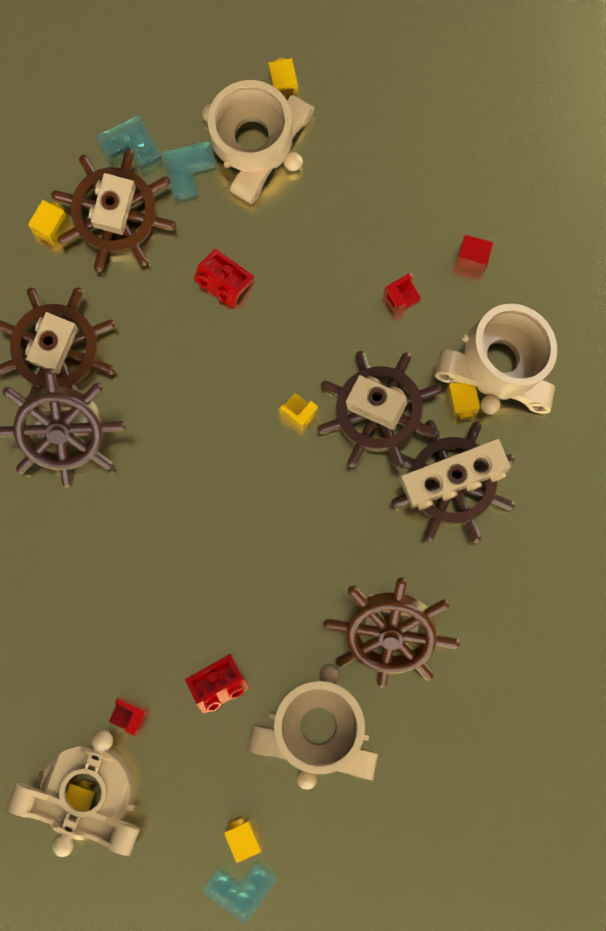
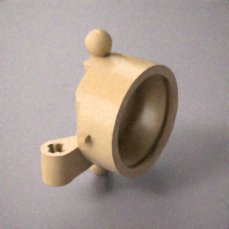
[202,80,314,205]
[435,304,557,415]
[247,664,378,790]
[6,730,140,857]

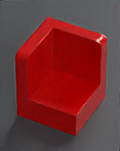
[456,235,493,272]
[384,273,421,314]
[109,698,148,736]

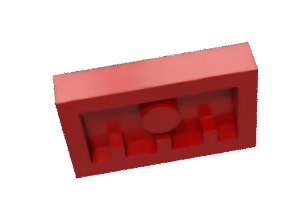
[194,248,255,307]
[184,654,249,714]

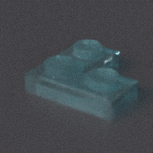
[96,115,162,170]
[162,141,216,201]
[202,862,277,925]

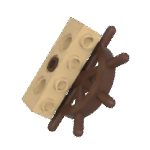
[391,420,515,543]

